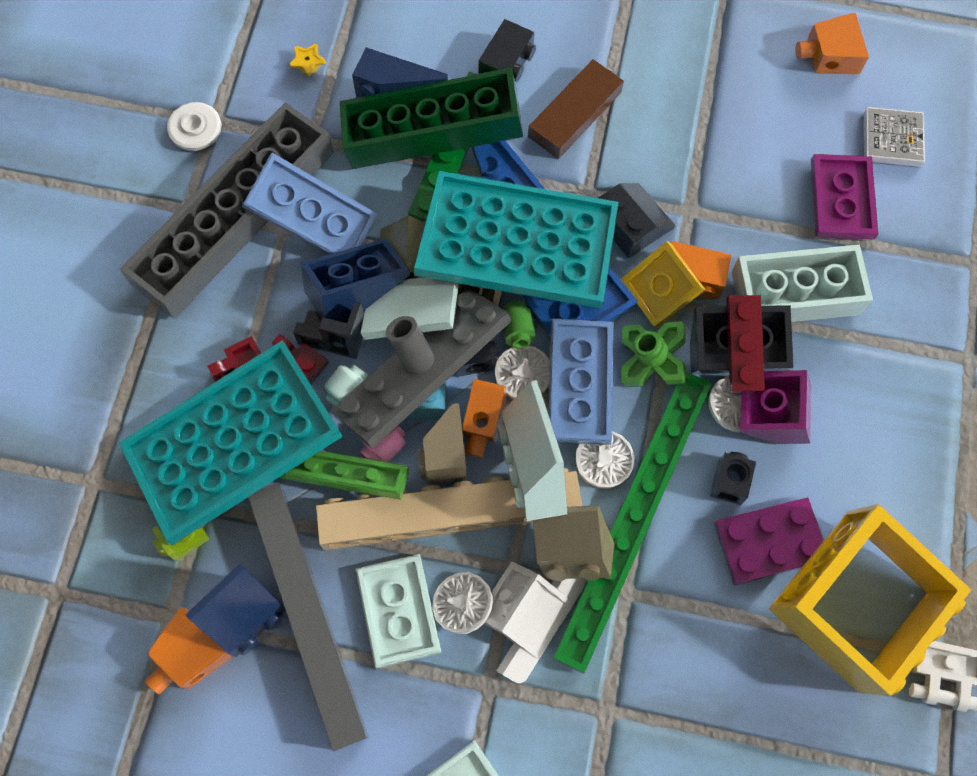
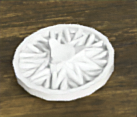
[167,102,222,151]
[495,346,550,399]
[708,376,741,432]
[575,431,635,489]
[432,572,493,634]

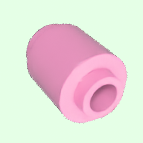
[359,426,406,462]

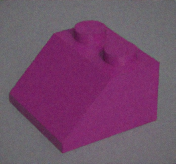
[740,370,811,444]

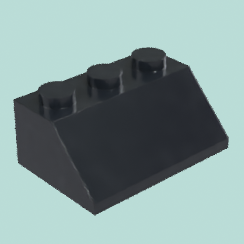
[690,305,794,374]

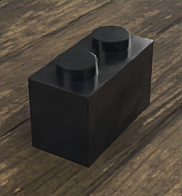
[478,19,536,82]

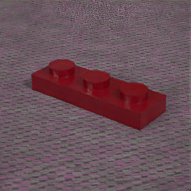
[726,295,765,392]

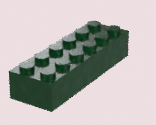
[340,68,523,169]

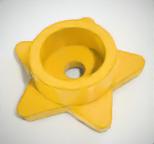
[290,44,326,76]

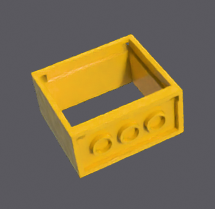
[768,504,971,696]

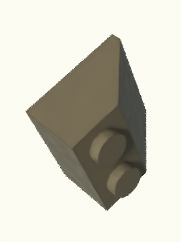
[417,403,466,486]
[533,505,614,581]

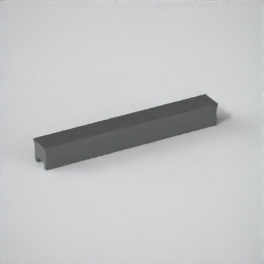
[248,482,369,752]

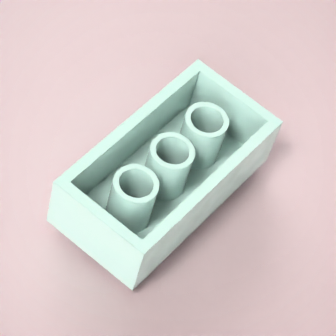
[731,244,873,322]

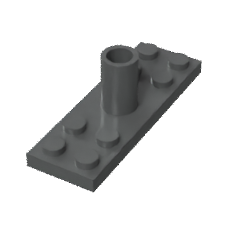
[330,288,512,449]

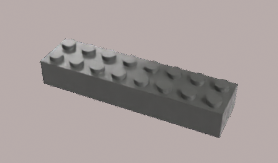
[120,102,334,319]

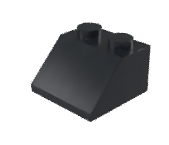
[598,183,675,258]

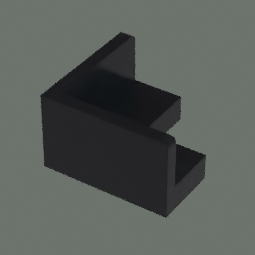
[293,302,364,359]

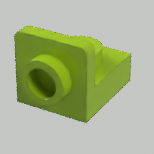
[152,525,210,561]

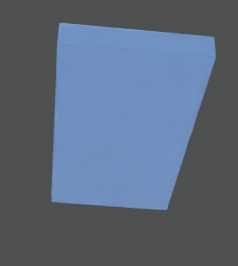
[242,153,378,255]
[548,319,614,445]

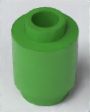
[502,301,536,349]

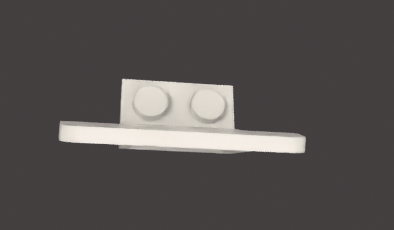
[484,562,587,683]

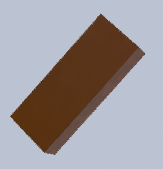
[528,59,624,159]

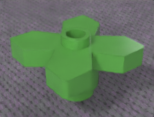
[621,321,686,387]

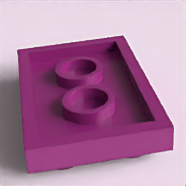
[811,154,879,240]
[714,497,824,585]

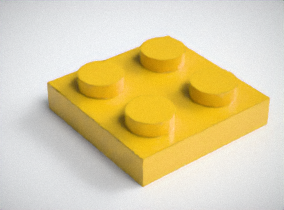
[620,241,706,328]

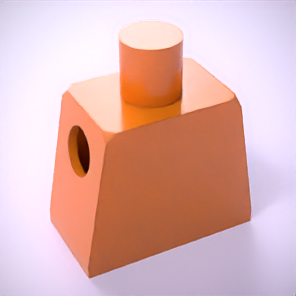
[795,13,869,74]
[462,379,506,458]
[145,607,233,695]

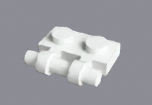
[909,641,977,712]

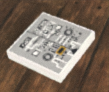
[864,107,925,167]

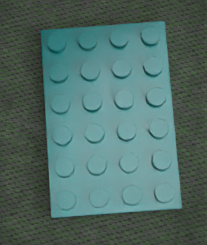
[414,171,618,309]
[118,340,343,545]

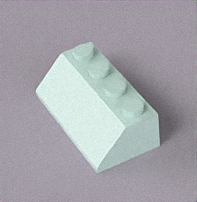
[498,380,567,521]

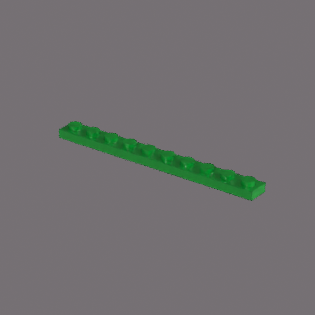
[553,372,712,674]

